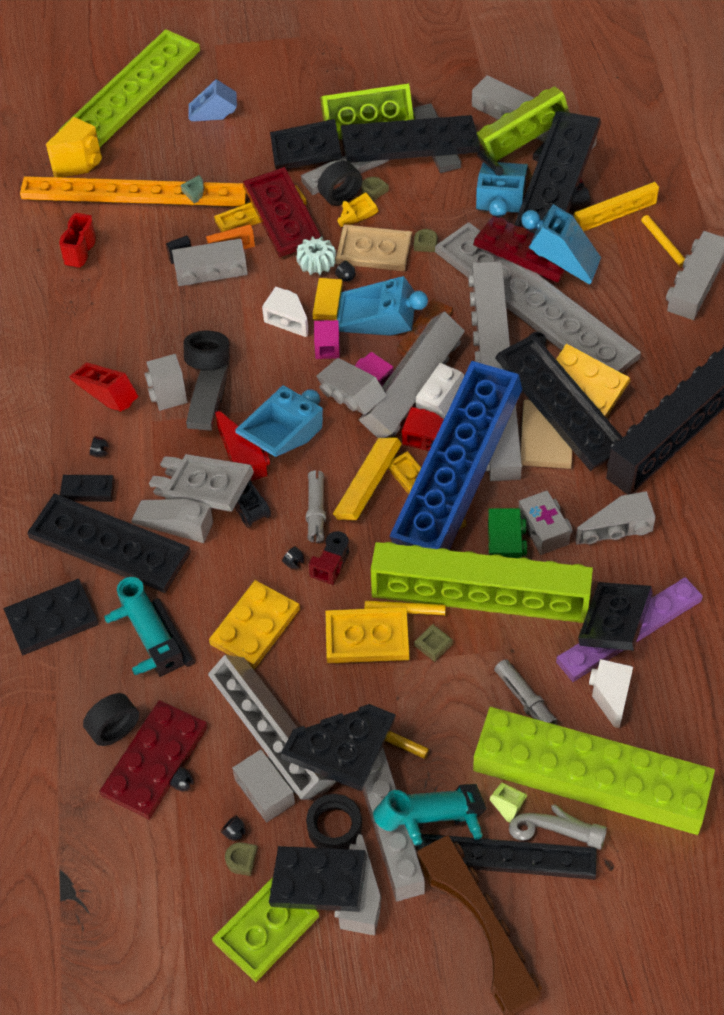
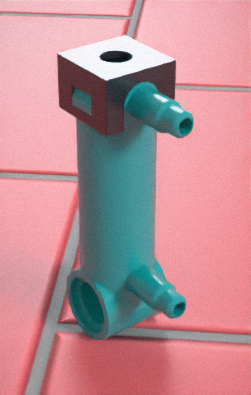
[104,577,184,677]
[373,784,487,845]

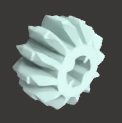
[296,236,336,276]

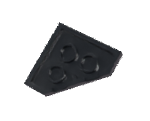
[281,704,396,792]

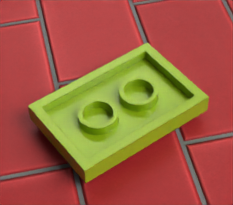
[212,877,319,982]

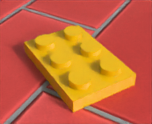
[556,344,630,418]
[209,580,300,670]
[325,607,409,663]

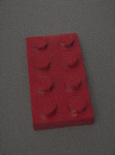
[243,167,321,258]
[473,216,566,283]
[99,700,208,820]

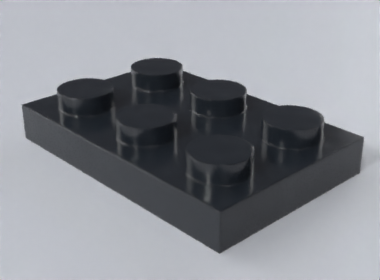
[270,119,342,170]
[3,578,99,656]
[578,582,653,651]
[269,846,367,912]

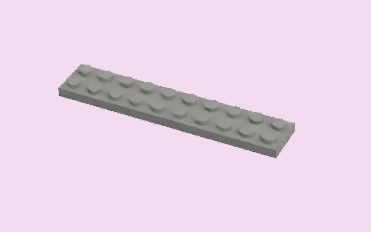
[435,222,641,373]

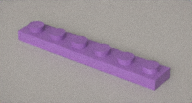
[556,577,703,682]

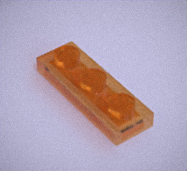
[397,299,453,356]

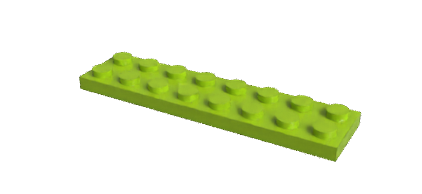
[59,29,200,147]

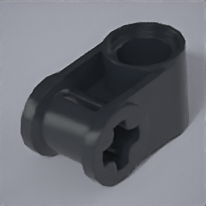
[234,480,271,528]

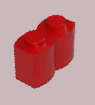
[59,212,96,268]

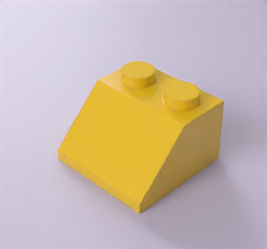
[46,117,102,178]

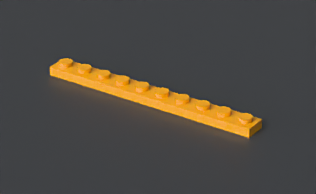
[20,177,247,206]

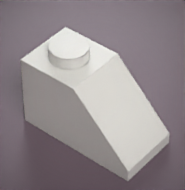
[262,287,309,337]
[589,659,633,728]

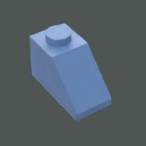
[189,79,237,121]

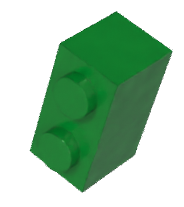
[488,508,527,559]

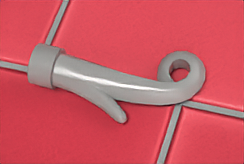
[509,805,607,850]

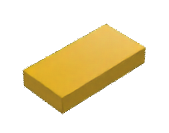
[313,278,343,321]

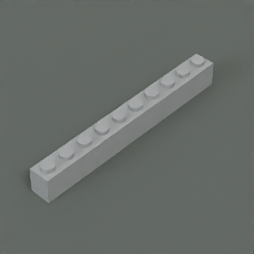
[468,262,522,481]

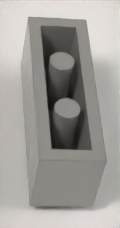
[172,239,248,286]
[316,358,387,415]

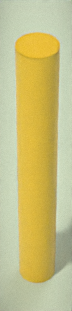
[641,215,685,268]
[364,601,446,615]
[385,731,429,759]

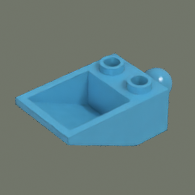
[476,162,528,218]
[521,204,601,285]
[336,276,428,336]
[235,385,323,457]

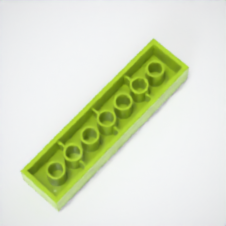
[371,542,593,623]
[473,707,715,835]

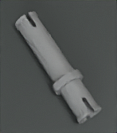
[306,470,326,543]
[494,659,558,725]

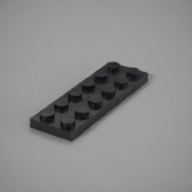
[514,111,601,234]
[340,115,480,163]
[495,334,623,471]
[27,493,191,593]

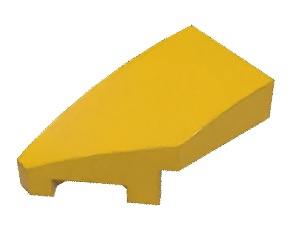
[337,192,379,227]

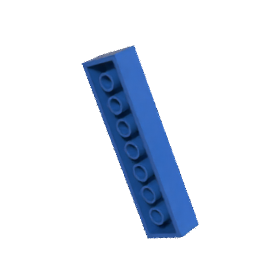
[389,361,522,550]

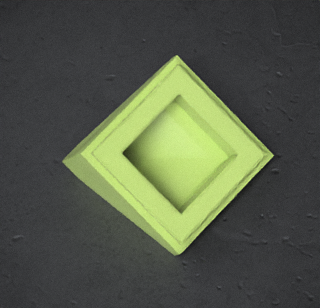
[490,783,527,823]

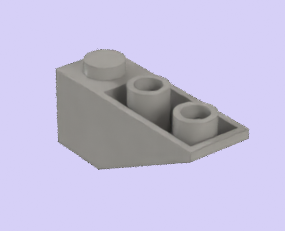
[575,491,655,545]
[335,834,381,936]

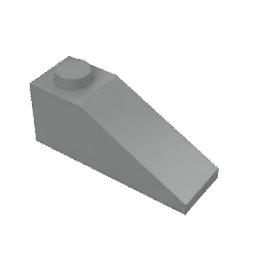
[131,499,213,543]

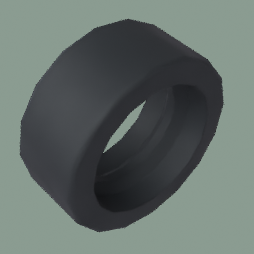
[317,160,363,206]
[183,330,230,370]
[83,693,139,746]
[306,794,362,849]

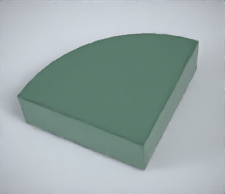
[181,175,204,204]

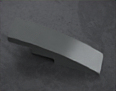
[186,361,229,430]

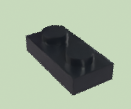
[60,475,115,502]

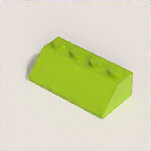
[320,83,414,140]
[476,86,570,161]

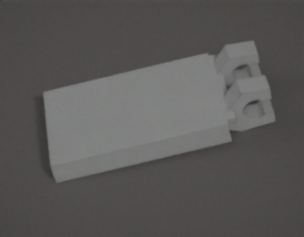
[149,454,254,511]

